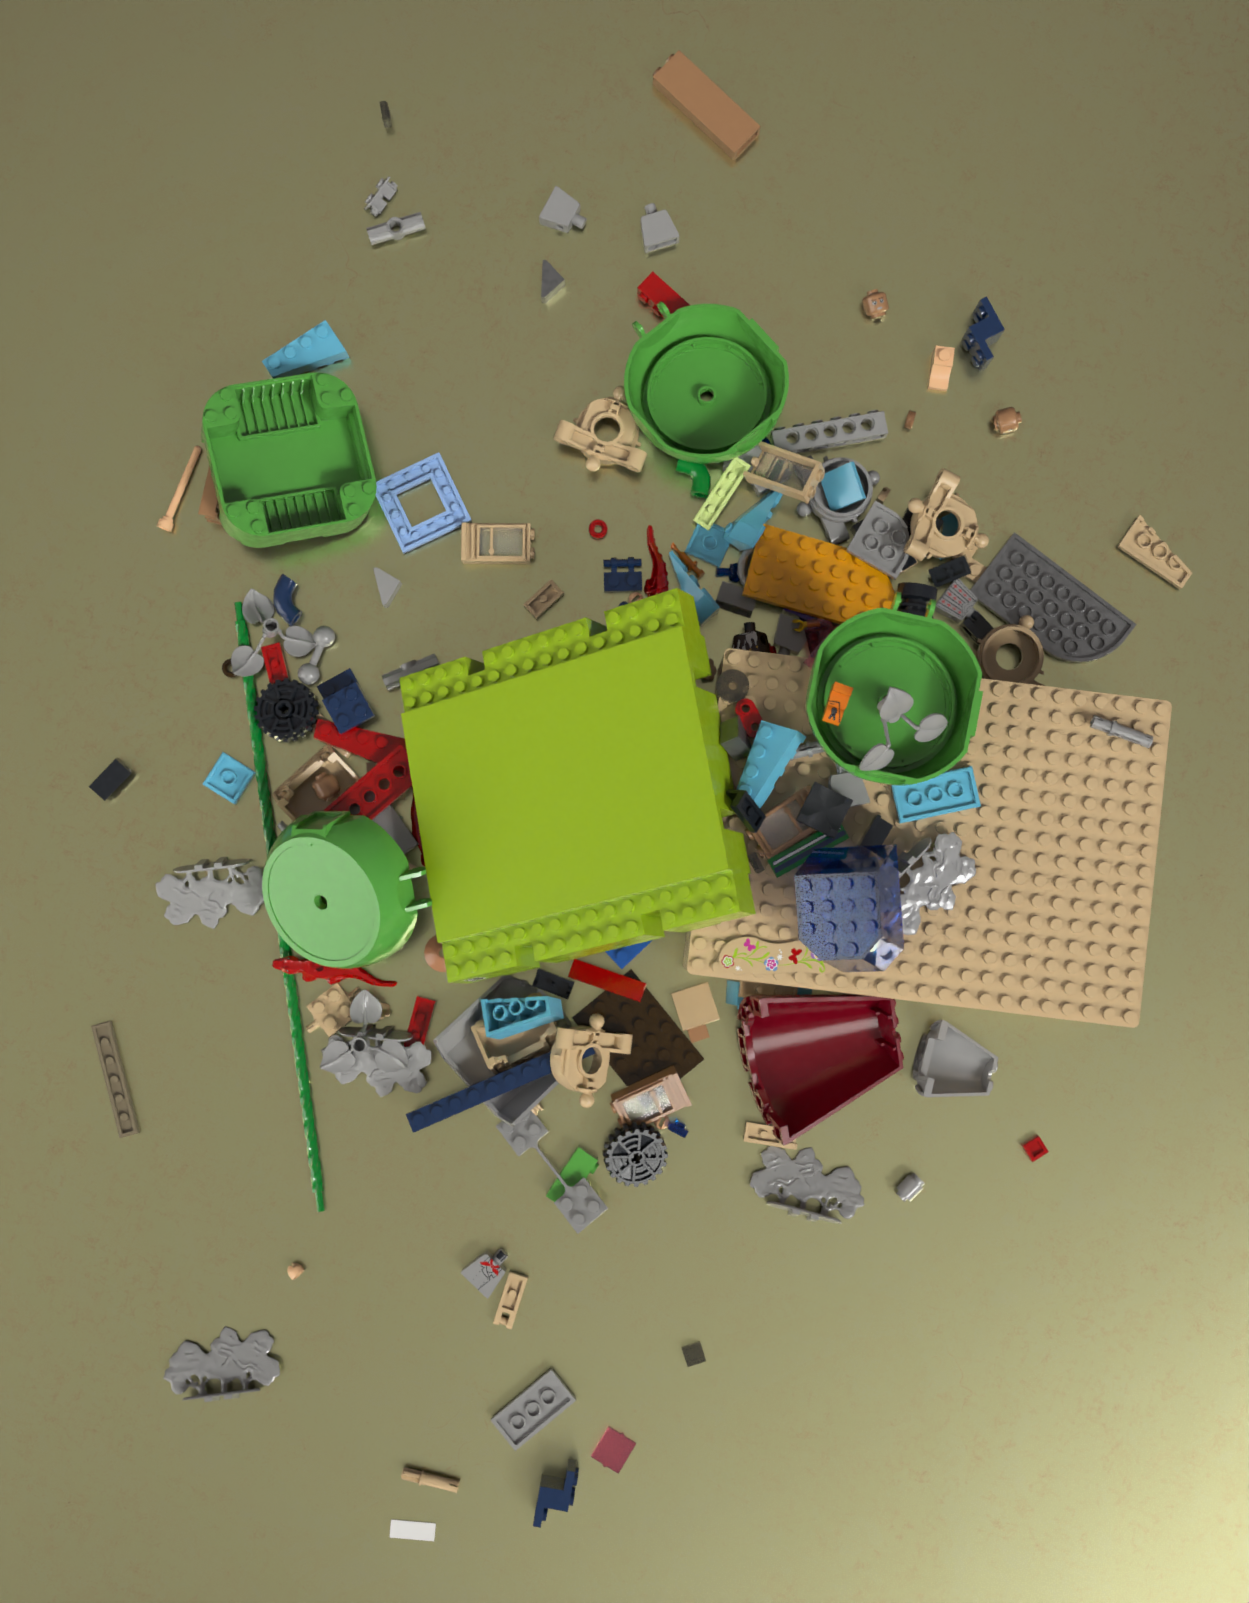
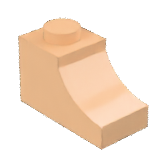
[928,345,955,391]

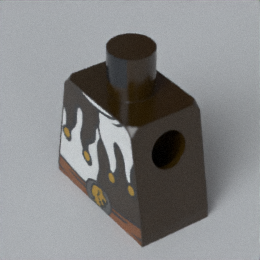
[733,622,770,653]

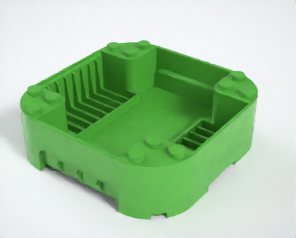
[201,372,377,548]

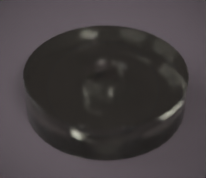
[716,669,749,703]

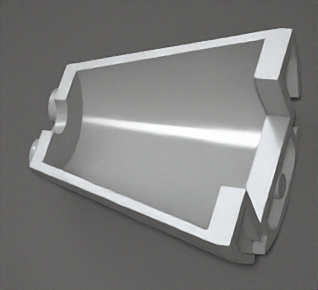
[913,1020,998,1097]

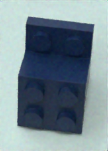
[962,296,1005,371]
[317,668,375,735]
[533,1459,579,1528]

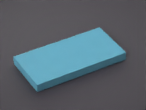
[891,766,981,824]

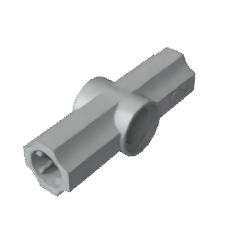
[366,212,426,245]
[382,653,440,691]

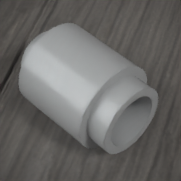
[896,1173,925,1202]

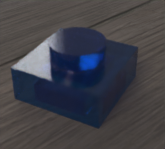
[667,1119,689,1138]

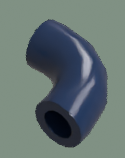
[273,573,302,626]

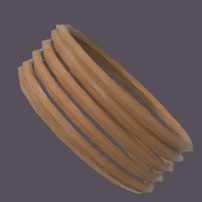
[904,410,916,430]

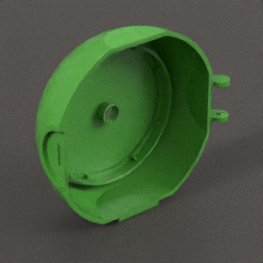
[624,301,789,464]
[806,591,983,786]
[262,811,432,969]

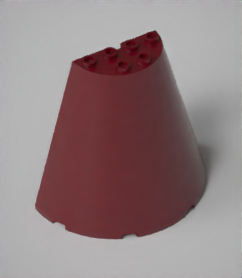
[737,994,904,1146]

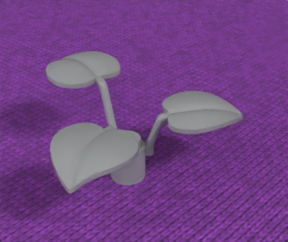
[231,589,317,677]
[858,687,948,771]
[320,990,408,1073]

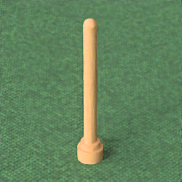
[157,446,202,532]

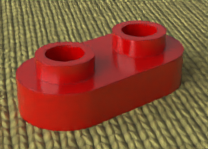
[735,699,763,738]

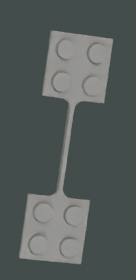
[496,1111,608,1234]

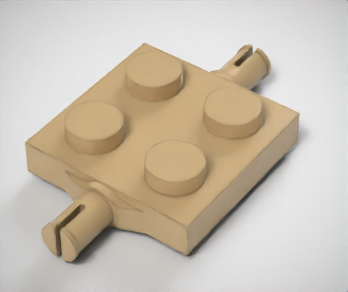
[306,983,361,1037]

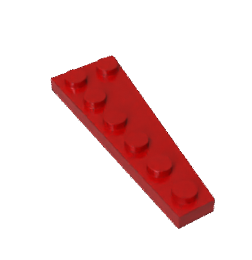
[313,719,407,774]

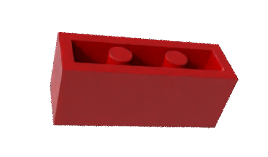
[637,271,690,318]

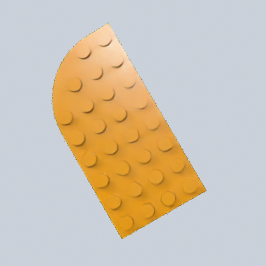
[742,524,895,624]

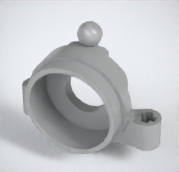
[793,455,880,545]

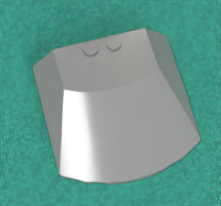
[433,975,583,1127]

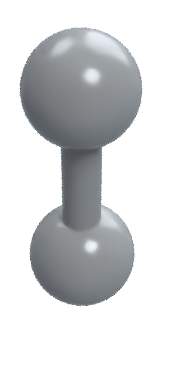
[298,626,335,685]

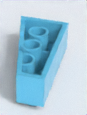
[262,320,350,378]
[736,720,806,809]

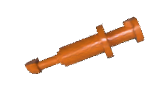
[671,543,705,579]

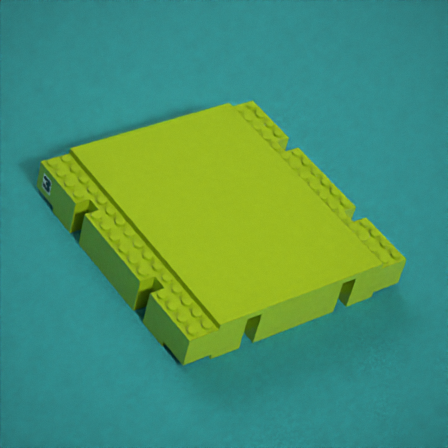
[399,588,756,983]

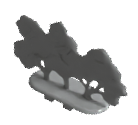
[870,832,976,935]
[155,857,264,929]
[321,1024,431,1097]
[750,1146,864,1224]
[163,1326,280,1402]

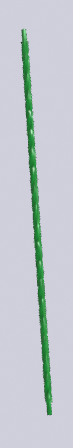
[234,602,325,1212]

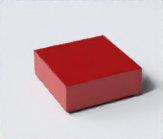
[1021,1135,1049,1162]

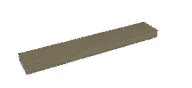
[91,1020,140,1138]

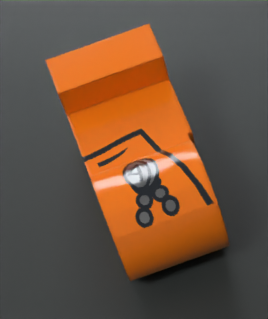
[822,682,853,726]

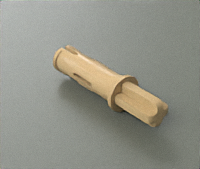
[401,1467,460,1493]

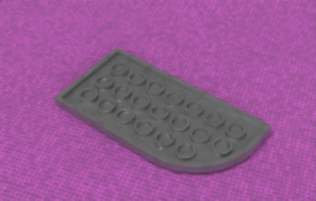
[970,532,1137,663]

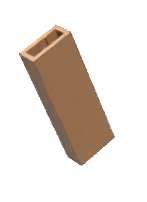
[653,50,761,161]

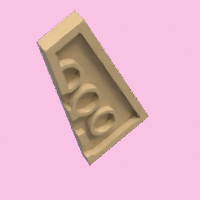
[1117,515,1192,590]

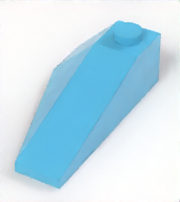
[722,484,784,551]
[668,551,720,627]

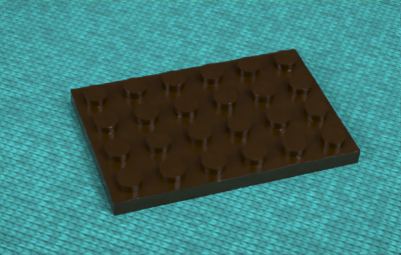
[572,969,704,1108]

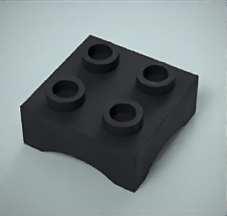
[796,782,853,839]

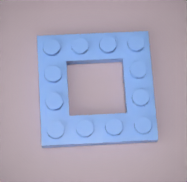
[376,452,472,554]

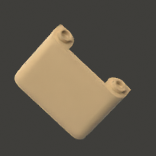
[273,745,360,821]
[471,992,558,1075]

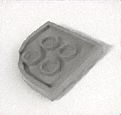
[846,500,910,580]

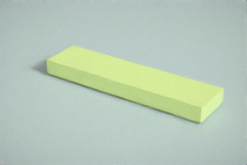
[693,457,751,531]

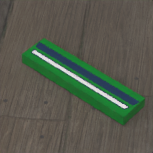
[767,824,849,878]

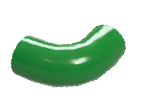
[676,459,711,499]

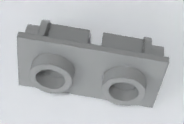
[364,176,398,216]

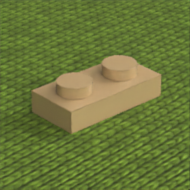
[523,579,564,620]

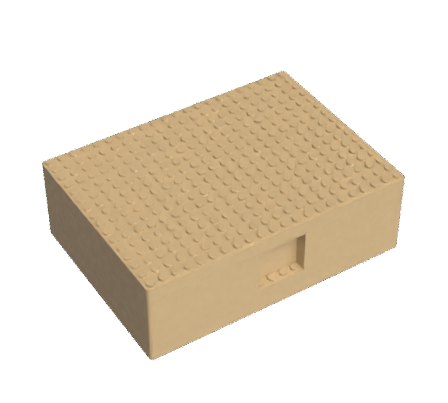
[682,648,1172,1028]

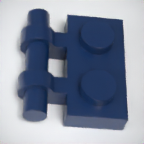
[603,557,642,593]

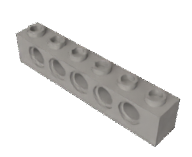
[770,410,888,454]

